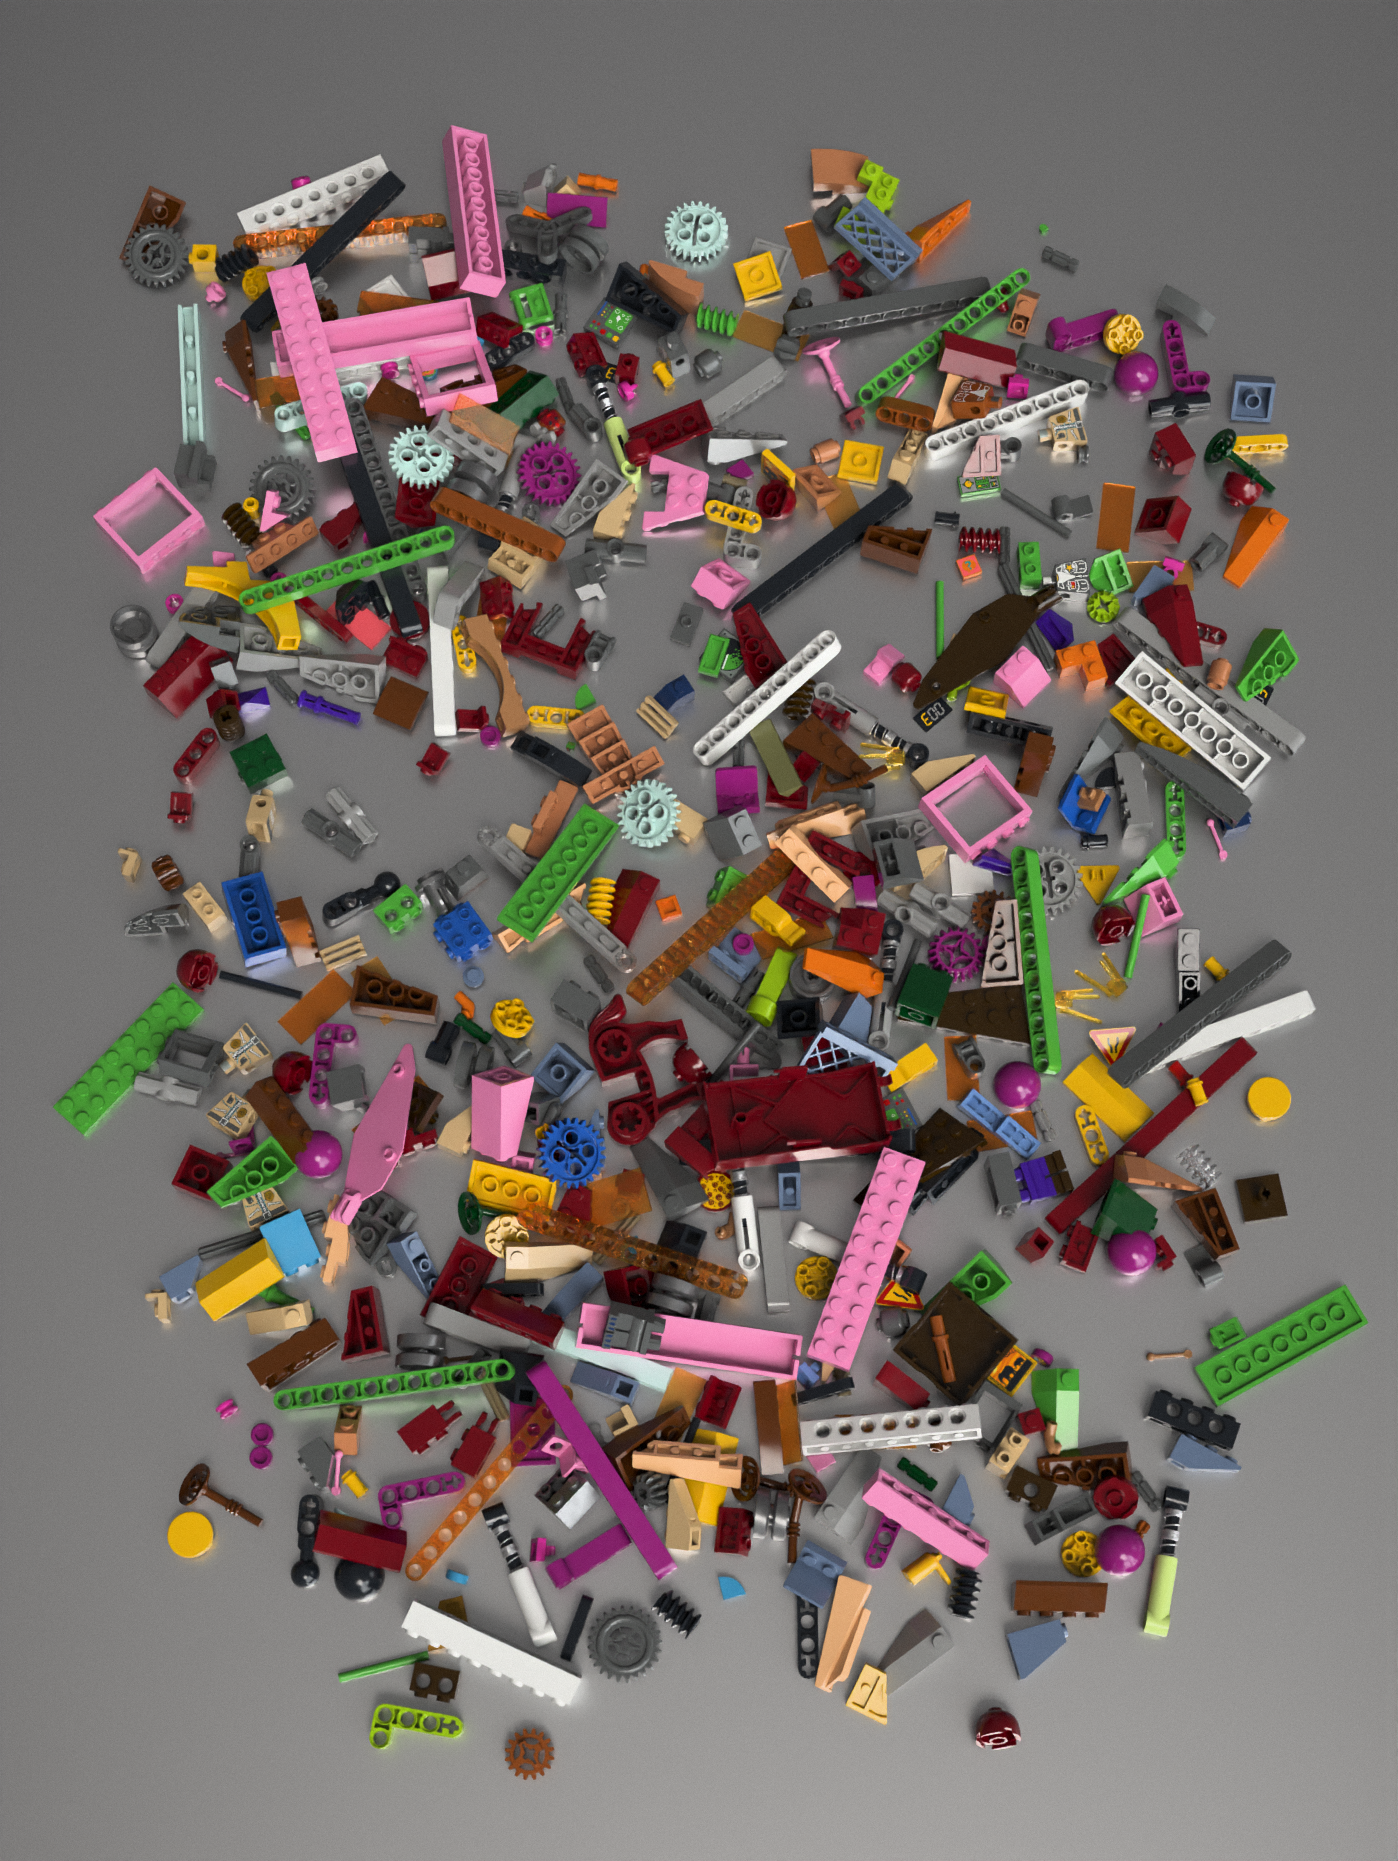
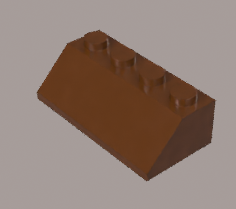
[245,1076,314,1164]
[1011,1580,1108,1618]

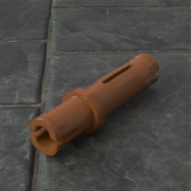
[929,1315,956,1383]

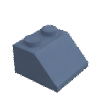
[1230,374,1276,422]
[531,1042,596,1103]

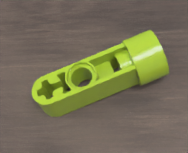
[745,946,798,1027]

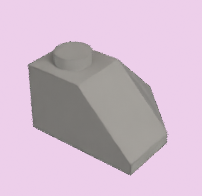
[521,163,557,207]

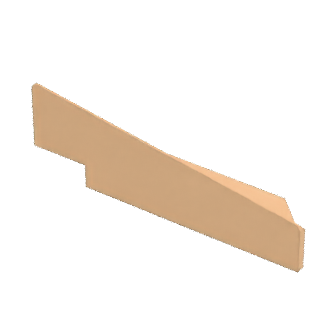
[931,374,968,434]
[766,801,867,849]
[491,883,586,953]
[632,1440,743,1488]
[815,1575,872,1692]

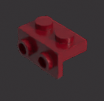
[480,576,515,621]
[1059,1220,1099,1274]
[695,1375,742,1430]

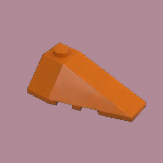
[905,199,971,263]
[1223,506,1289,588]
[802,948,884,998]

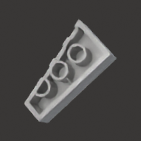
[1111,752,1154,839]

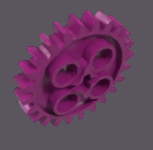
[516,441,582,507]

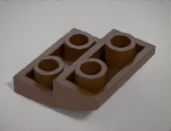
[373,676,429,730]

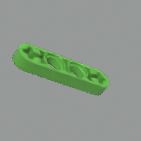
[1164,781,1186,860]

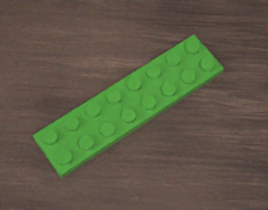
[497,803,620,943]
[53,982,205,1136]
[1193,1285,1369,1408]

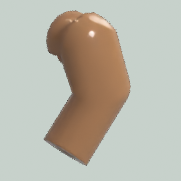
[715,1212,735,1240]
[1044,1421,1062,1455]

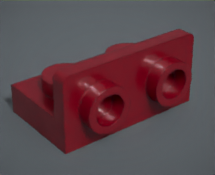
[476,311,523,349]
[566,332,608,377]
[383,636,429,680]
[714,1507,754,1557]

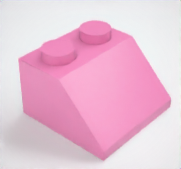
[691,558,751,610]
[993,646,1051,709]

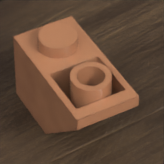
[1007,288,1041,337]
[334,1405,362,1455]

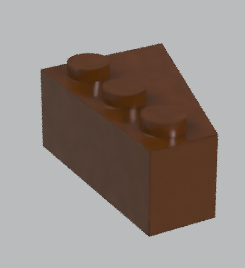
[860,526,933,574]
[1014,731,1056,797]
[1171,1188,1240,1261]

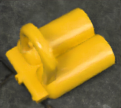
[902,1552,951,1586]

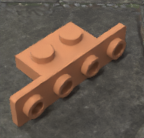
[246,516,319,573]
[525,780,578,859]

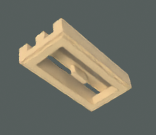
[636,695,679,739]
[319,935,367,972]

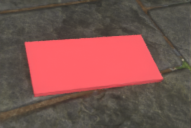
[326,601,392,650]

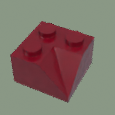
[1149,423,1196,475]
[832,907,886,958]
[171,1145,233,1201]

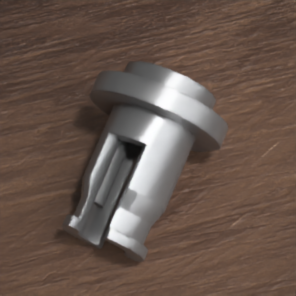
[415,867,455,917]

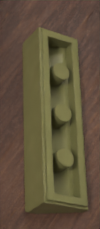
[749,719,803,797]

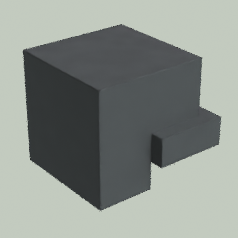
[174,441,217,492]
[565,549,607,601]
[326,1064,370,1113]

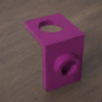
[229,1125,256,1155]

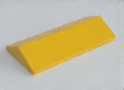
[1109,696,1192,757]
[1062,1053,1154,1143]
[467,1159,557,1222]
[195,1238,285,1321]
[684,1429,739,1527]

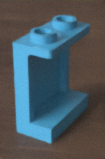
[259,1208,321,1277]

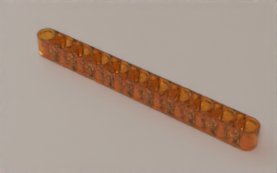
[233,213,447,259]
[626,848,795,1006]
[517,1203,748,1299]
[405,1385,573,1581]

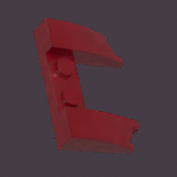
[500,602,596,680]
[776,830,860,929]
[664,1079,727,1180]

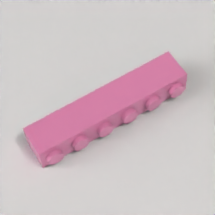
[862,1468,990,1571]

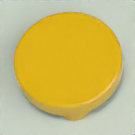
[242,266,276,302]
[1103,313,1144,355]
[490,998,534,1038]
[1246,1077,1291,1121]
[484,1214,529,1259]
[795,1256,838,1301]
[167,1512,214,1558]
[1060,1531,1102,1578]

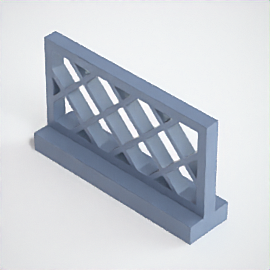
[834,197,923,281]
[797,1019,898,1077]

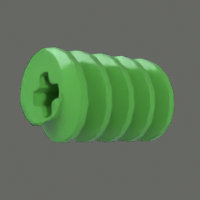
[695,302,739,337]

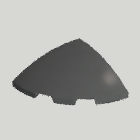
[178,605,241,653]
[124,903,189,936]
[348,1190,418,1266]

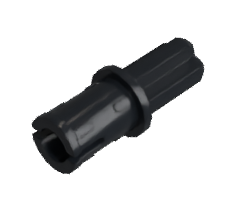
[366,580,391,620]

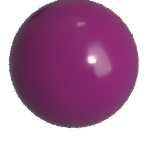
[1113,351,1158,396]
[993,1061,1041,1109]
[295,1130,342,1179]
[1107,1230,1156,1276]
[1094,1524,1145,1576]

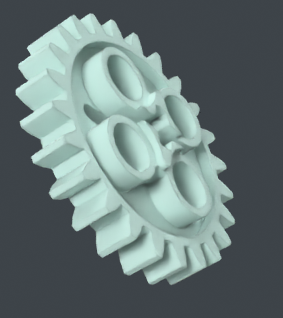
[665,201,728,261]
[388,425,454,489]
[617,779,682,848]

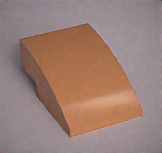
[810,149,870,195]
[649,260,704,316]

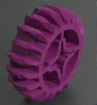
[927,926,985,983]

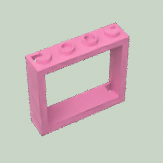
[407,340,498,416]
[93,467,205,574]
[918,755,1032,863]

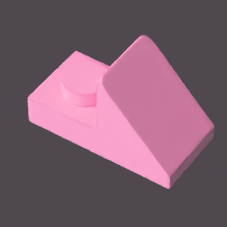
[260,489,291,532]
[863,644,905,686]

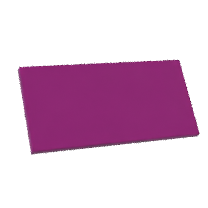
[547,192,608,228]

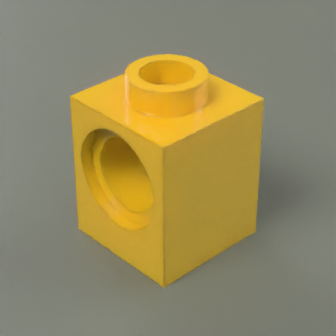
[189,244,219,272]

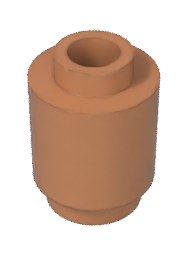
[809,438,841,464]
[1207,658,1232,690]

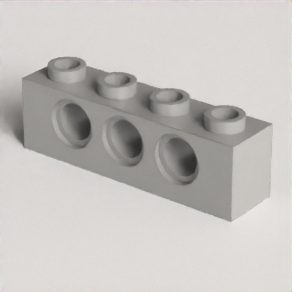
[427,409,509,477]

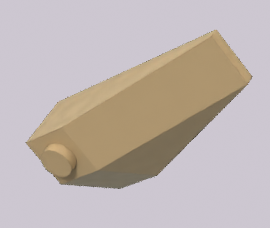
[504,1242,593,1283]

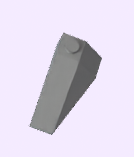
[851,809,935,861]

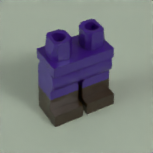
[1014,1150,1074,1205]

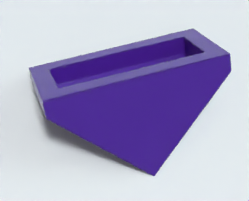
[1035,609,1074,650]
[238,687,271,714]
[972,848,1013,877]

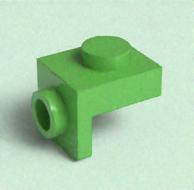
[1209,1317,1247,1349]

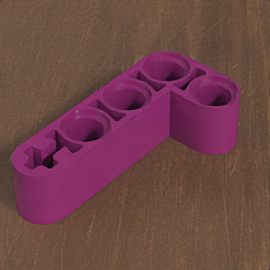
[1045,309,1118,352]
[1160,320,1210,394]
[309,1023,359,1109]
[378,1472,466,1529]
[864,1489,934,1571]
[545,1524,632,1590]

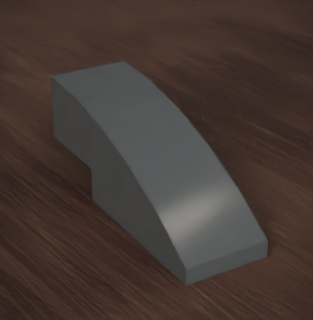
[1155,284,1216,336]
[1024,1492,1099,1545]

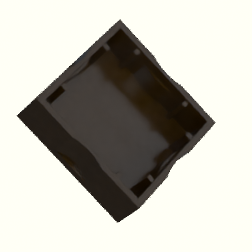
[893,1282,1019,1406]

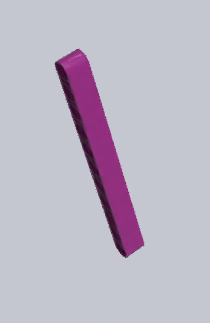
[525,1360,678,1580]

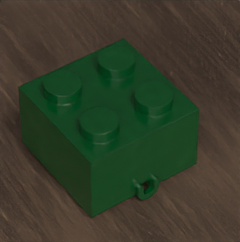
[229,733,288,794]

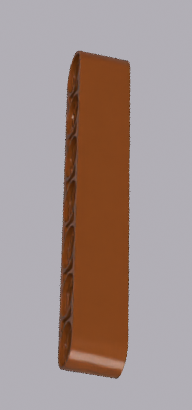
[430,487,566,562]

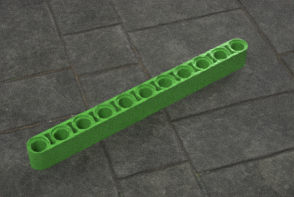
[855,268,1030,406]
[239,525,455,614]
[1011,846,1062,1075]
[273,1359,515,1411]

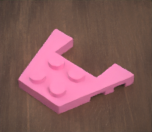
[642,455,709,532]

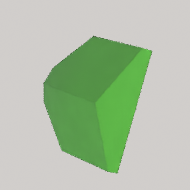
[1089,548,1134,595]

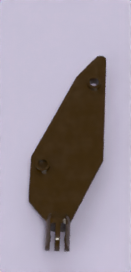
[913,584,1063,709]

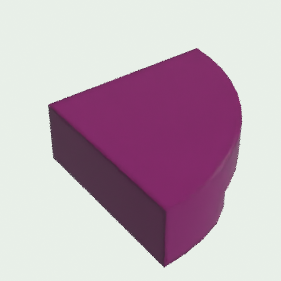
[726,459,754,480]

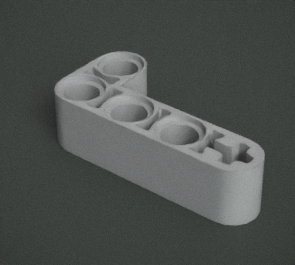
[723,486,761,569]
[433,561,485,630]

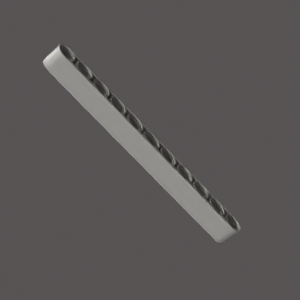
[1113,607,1306,755]

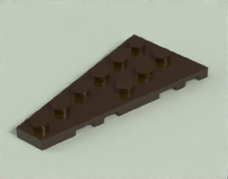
[896,985,1031,1047]
[853,1108,988,1208]

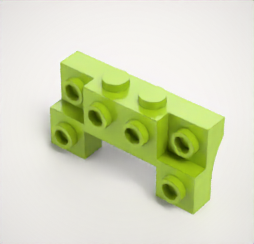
[834,159,900,245]

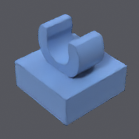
[797,1362,821,1390]

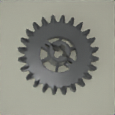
[124,223,189,288]
[249,455,316,522]
[587,1606,662,1683]

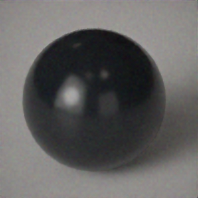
[334,1559,385,1602]

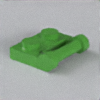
[509,283,554,330]

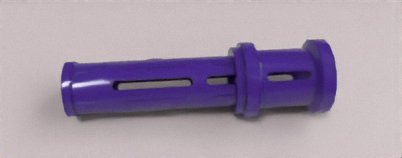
[297,690,361,725]

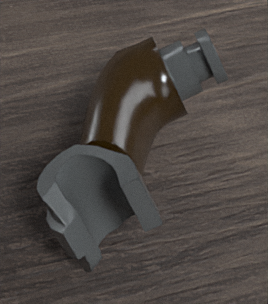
[773,288,813,360]

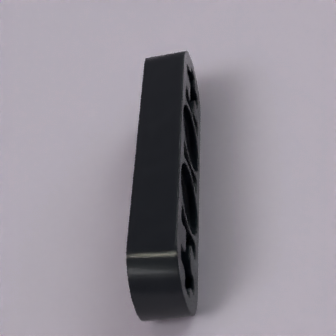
[797,1595,819,1679]

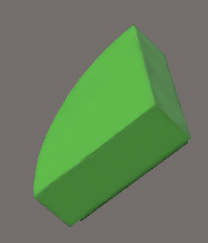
[575,684,596,710]

